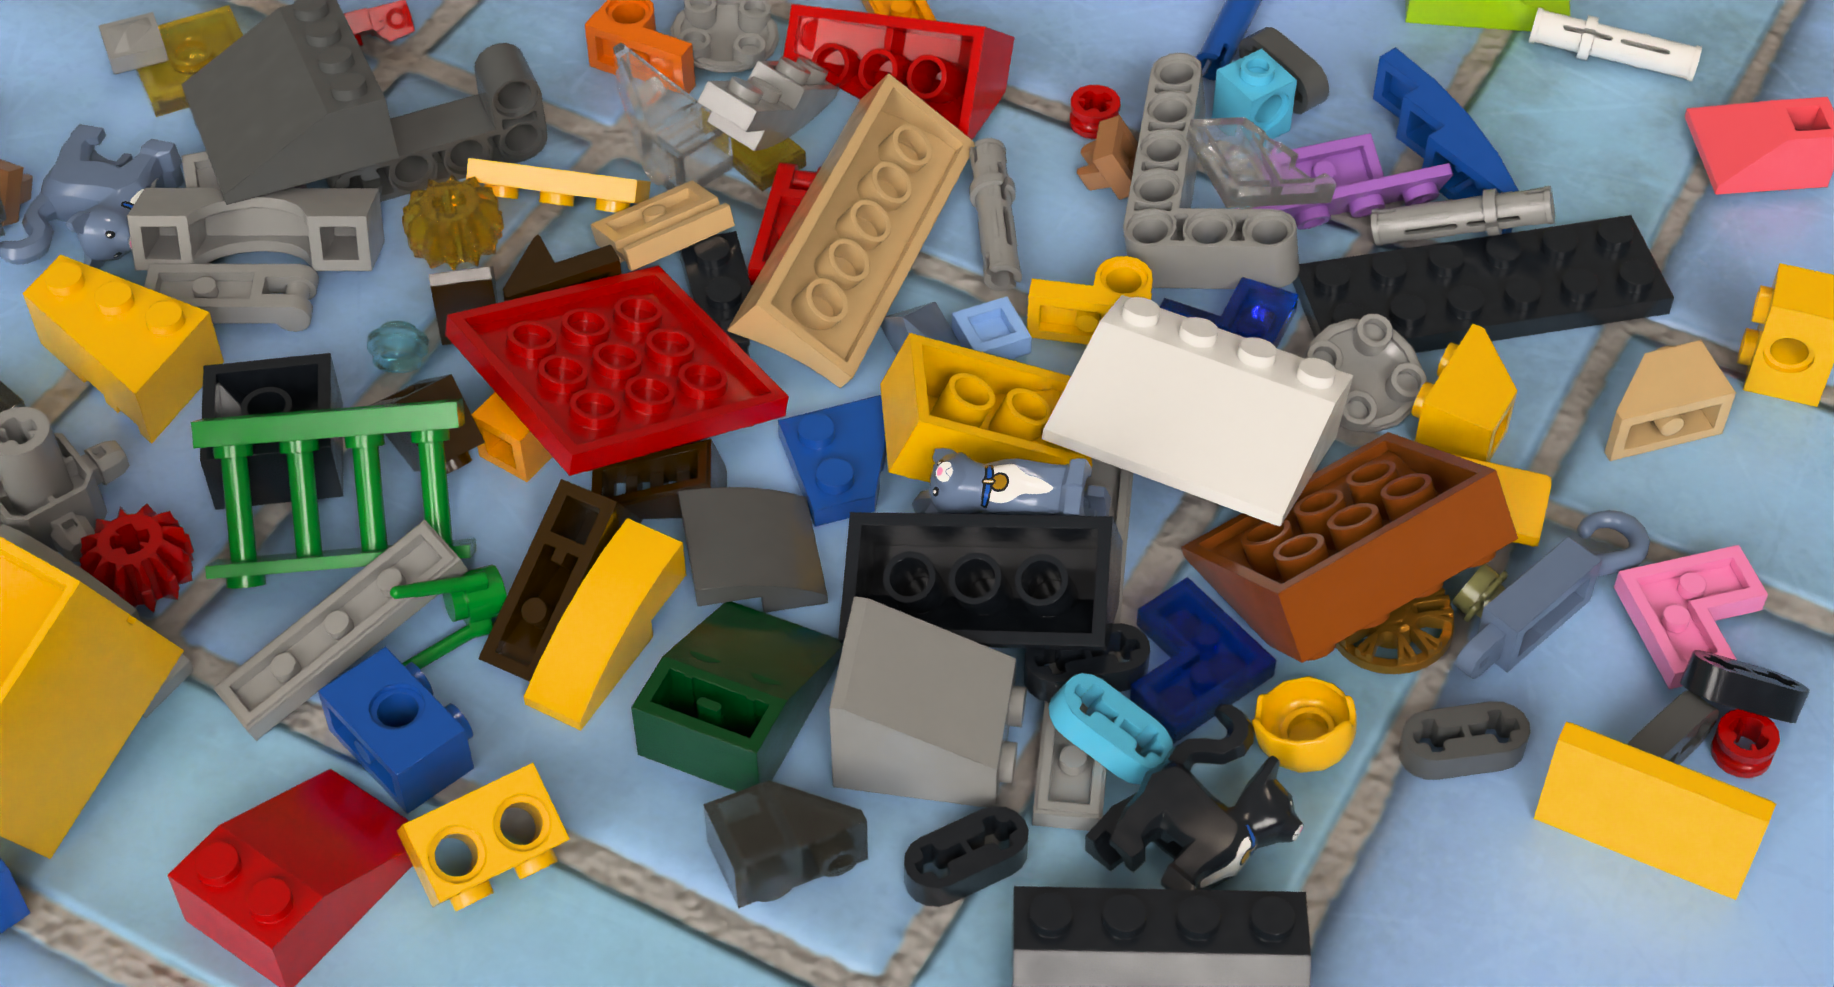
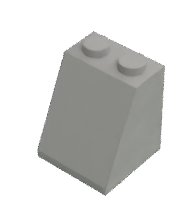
[829,596,1027,808]

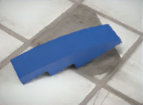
[1373,47,1519,234]

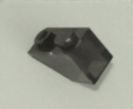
[703,780,868,909]

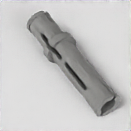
[969,138,1022,291]
[1371,186,1555,246]

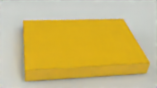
[1533,722,1776,900]

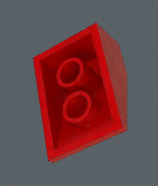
[167,768,413,987]

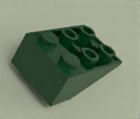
[631,602,844,801]

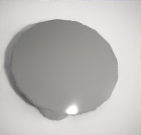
[670,0,779,73]
[1304,314,1427,433]

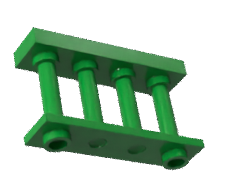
[191,398,476,589]

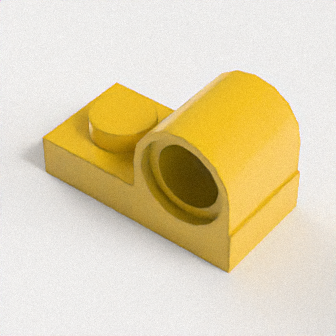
[1027,256,1153,345]

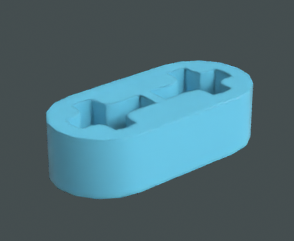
[1048,673,1173,785]

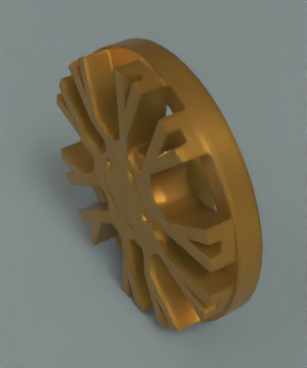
[1336,587,1454,674]

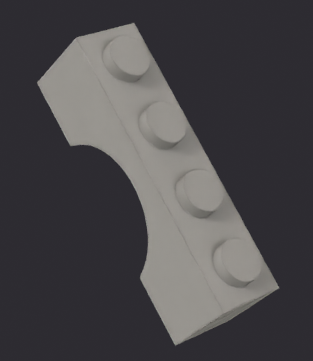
[127,188,384,271]

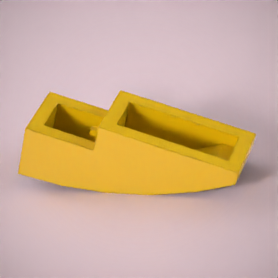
[523,518,686,731]

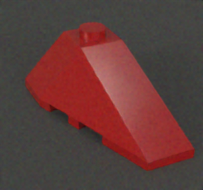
[783,4,1015,140]

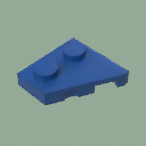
[778,395,887,527]

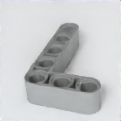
[1123,53,1300,290]

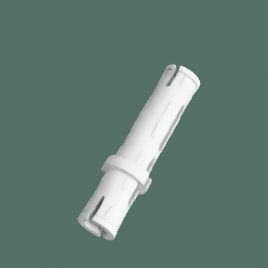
[1529,7,1702,82]

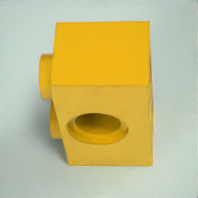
[1737,263,1834,407]

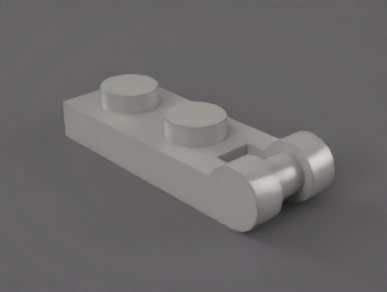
[144,264,319,332]

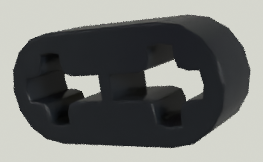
[1024,623,1150,703]
[1680,650,1810,723]
[904,806,1029,907]

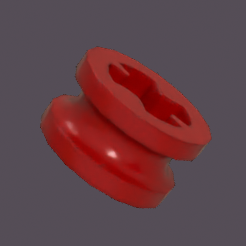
[1069,85,1121,139]
[1710,709,1780,778]

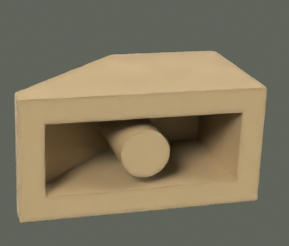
[1604,340,1736,461]

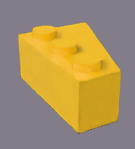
[22,254,224,444]

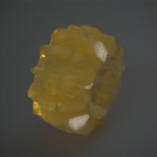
[402,174,504,271]

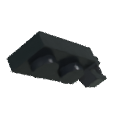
[679,231,752,357]

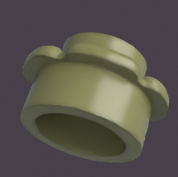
[1451,564,1508,622]

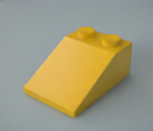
[880,333,1093,483]

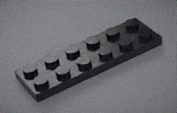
[1292,215,1674,353]

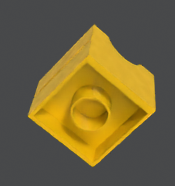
[0,536,184,859]

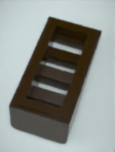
[591,439,727,519]

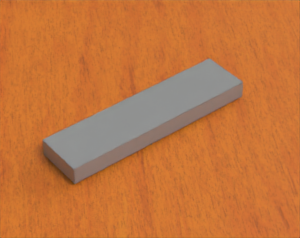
[213,520,468,741]

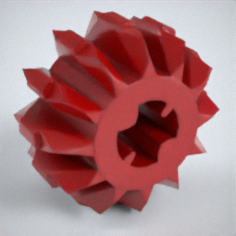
[79,504,194,613]

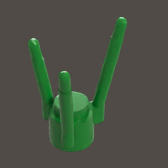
[390,564,507,669]

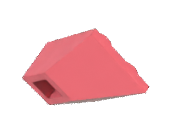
[1684,97,1834,195]

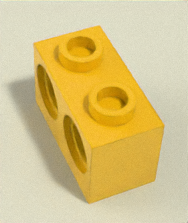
[397,763,570,912]

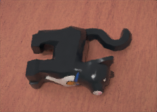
[1085,704,1304,890]

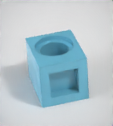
[1212,49,1297,152]

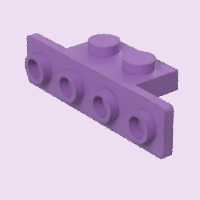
[1235,133,1453,230]

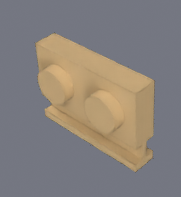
[590,180,735,271]

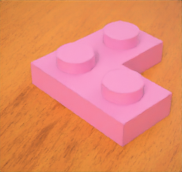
[1614,545,1768,689]

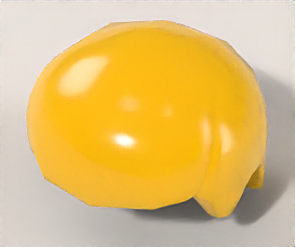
[1251,676,1357,773]

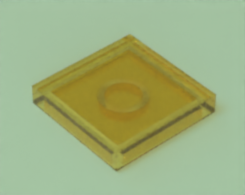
[135,6,243,117]

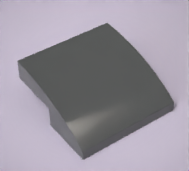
[678,487,828,613]

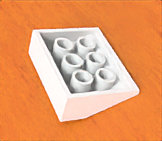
[1042,295,1353,527]

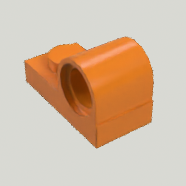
[584,0,696,99]

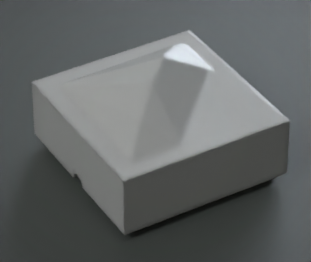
[98,12,169,74]

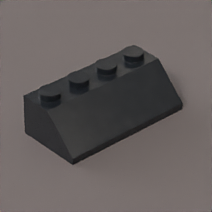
[838,512,1123,650]
[1012,886,1311,987]

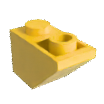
[1412,324,1518,462]

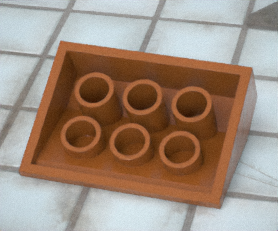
[1181,432,1518,663]

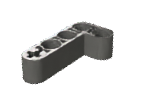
[325,43,547,202]

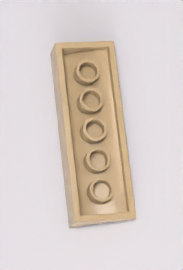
[727,73,975,388]

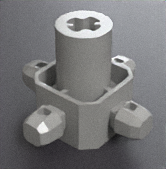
[0,407,130,562]

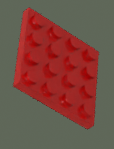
[445,265,789,476]

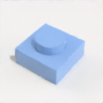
[952,296,1032,360]

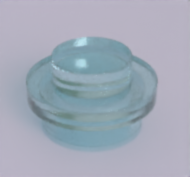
[367,321,429,373]

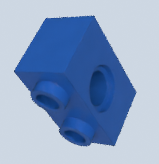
[318,646,474,814]

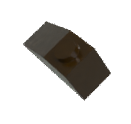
[478,479,642,682]

